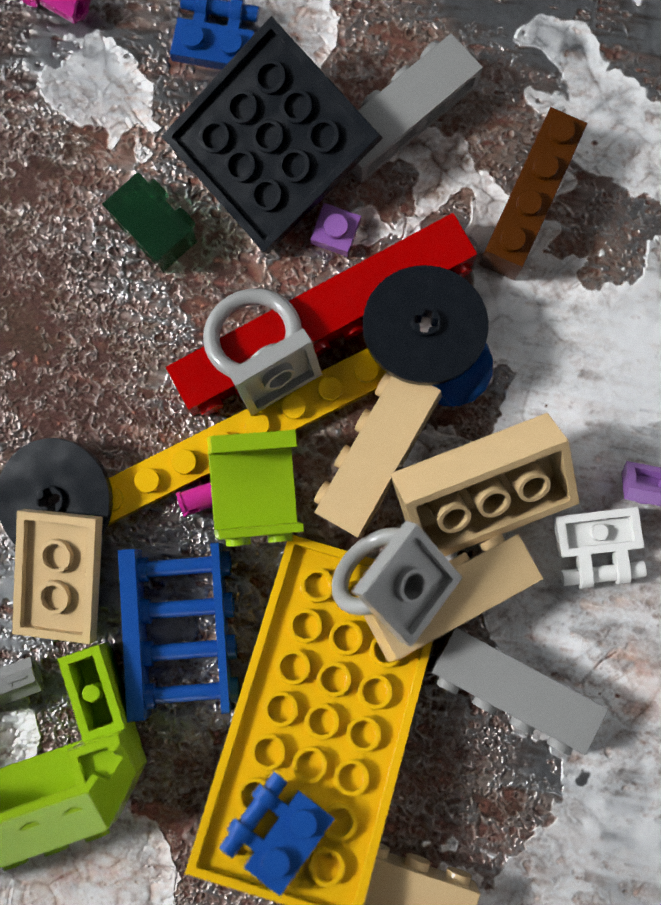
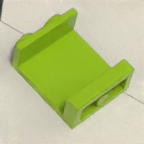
[207,430,304,546]

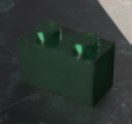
[102,172,198,272]

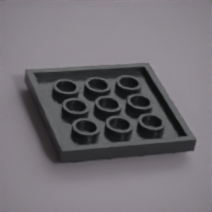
[161,16,383,253]

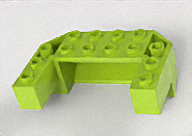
[0,642,147,871]

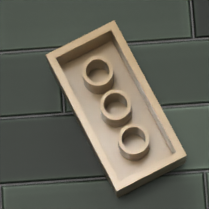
[390,413,580,556]

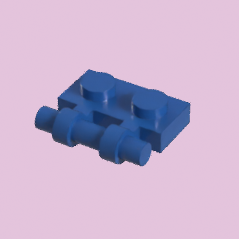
[170,0,259,70]
[219,772,334,896]

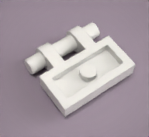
[553,507,647,589]

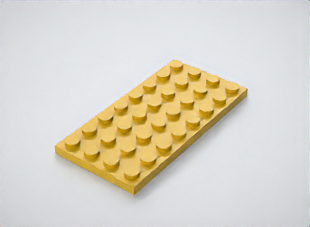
[185,535,433,905]

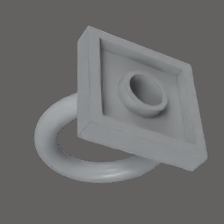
[203,288,322,416]
[332,520,463,648]

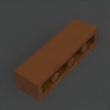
[478,107,588,281]

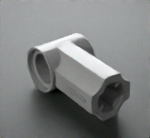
[0,656,44,707]

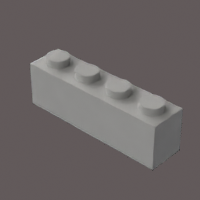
[350,33,483,183]
[429,628,608,756]

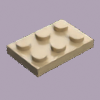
[12,509,103,644]

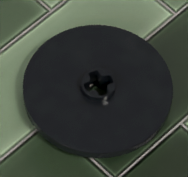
[363,265,489,386]
[0,438,113,545]

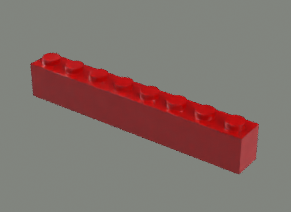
[165,213,477,417]

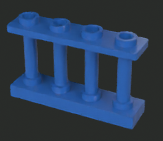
[118,542,240,722]

